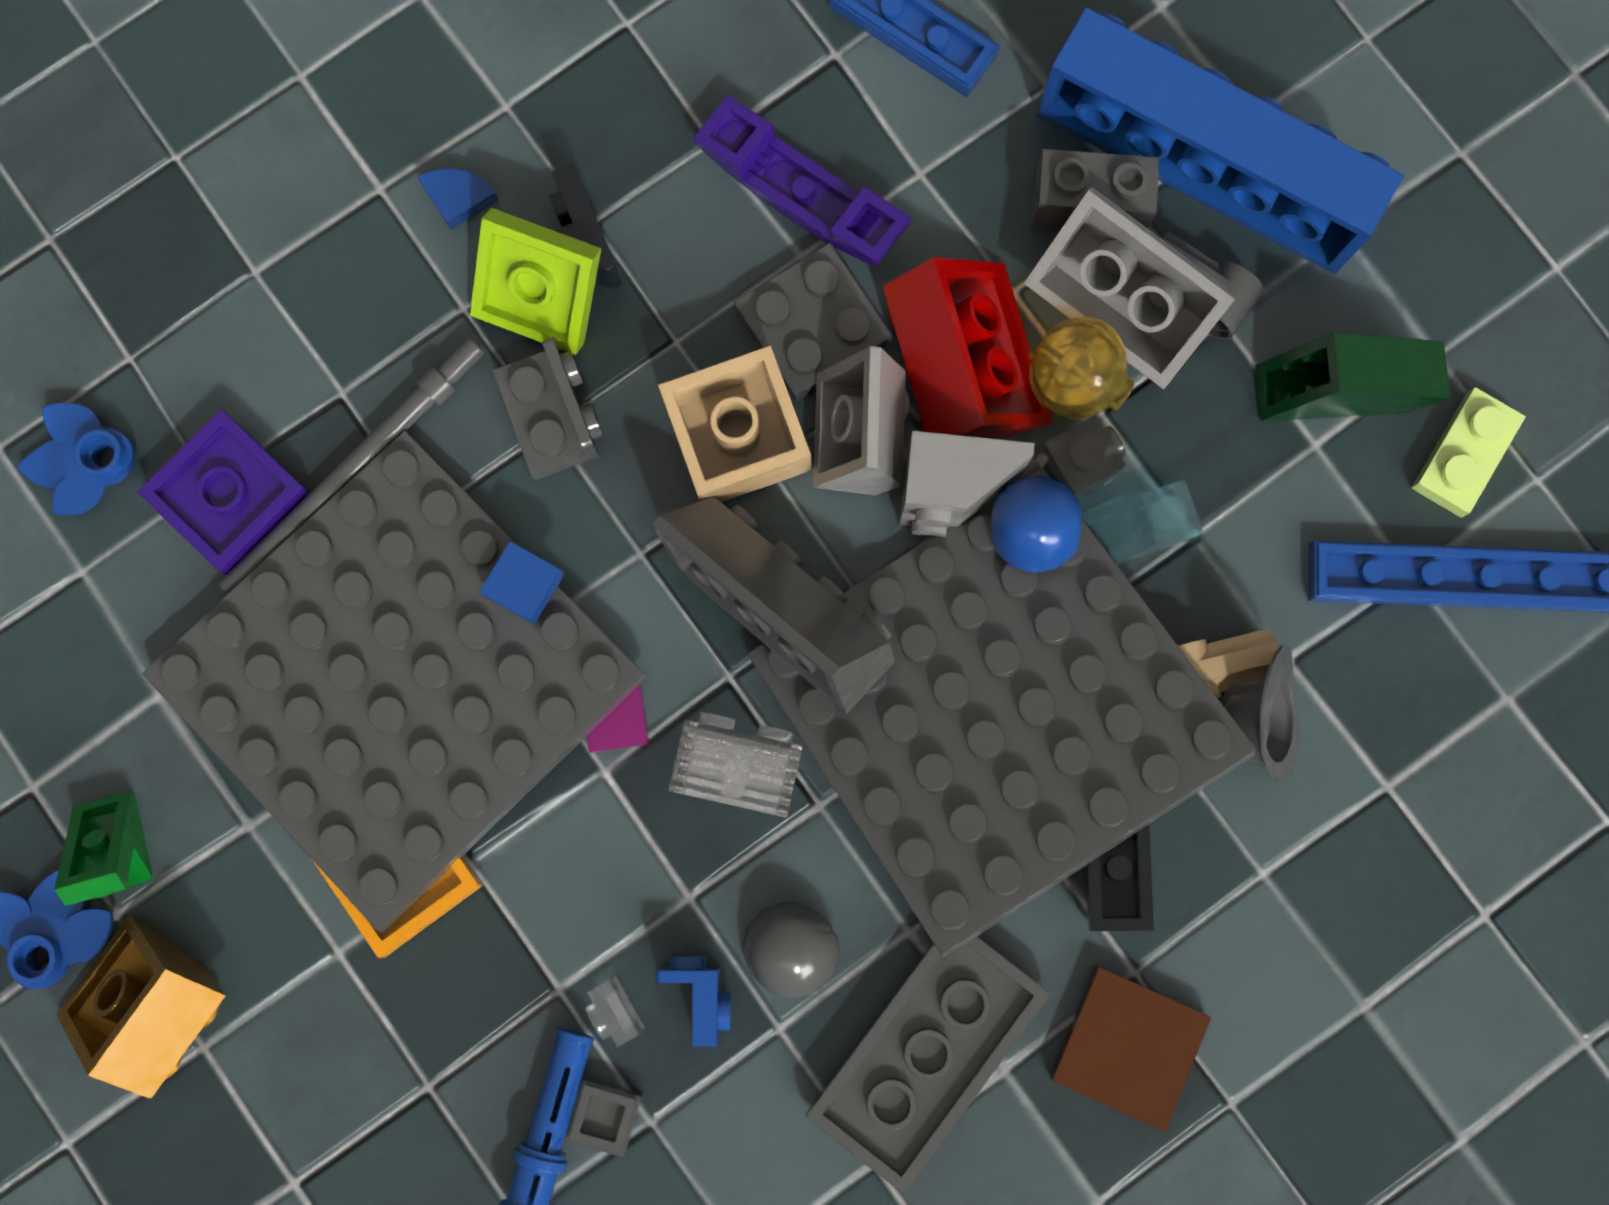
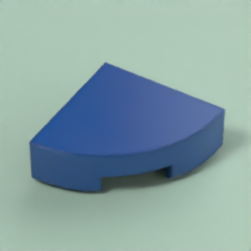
[417,168,499,230]

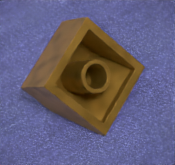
[56,914,226,1099]

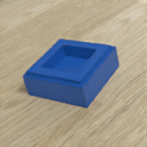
[478,541,564,625]

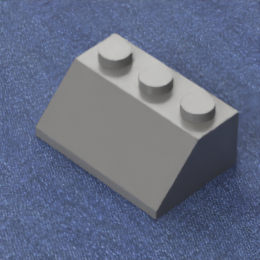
[1023,187,1237,389]

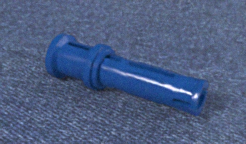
[498,1028,595,1205]

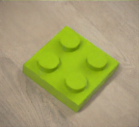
[470,207,601,355]

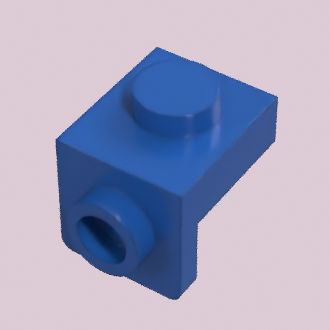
[656,955,732,1047]

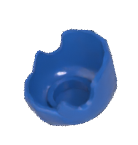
[991,475,1082,573]

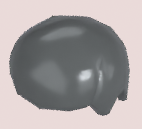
[742,902,840,999]

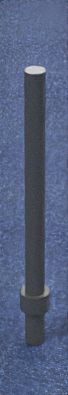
[218,338,484,594]

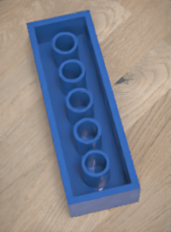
[1037,7,1404,275]

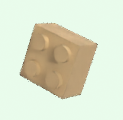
[658,345,811,502]

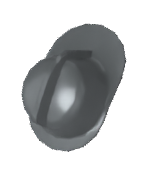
[1220,645,1299,781]

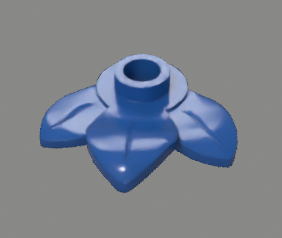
[18,403,135,516]
[0,870,113,989]

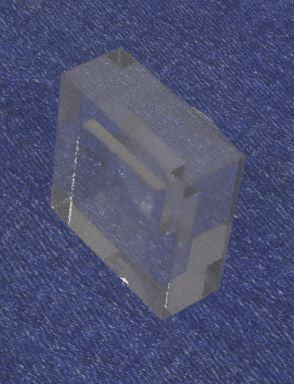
[586,975,645,1048]

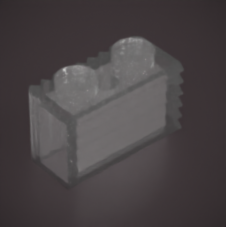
[668,712,803,818]

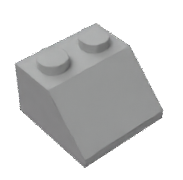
[813,346,910,496]
[899,431,1035,538]

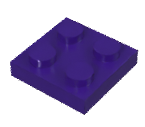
[137,409,309,575]

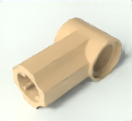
[1178,628,1279,698]

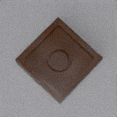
[1050,966,1211,1132]

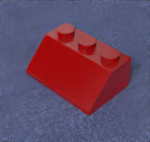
[882,257,1053,439]

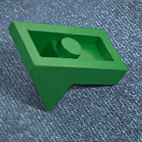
[54,790,152,906]

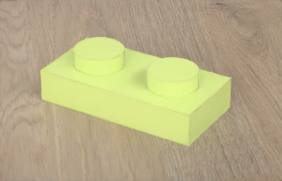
[1411,387,1526,518]

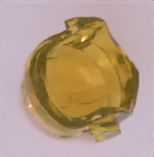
[1029,317,1134,420]

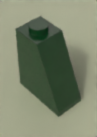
[1255,332,1450,421]

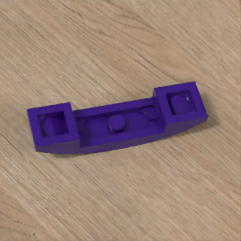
[693,95,911,267]

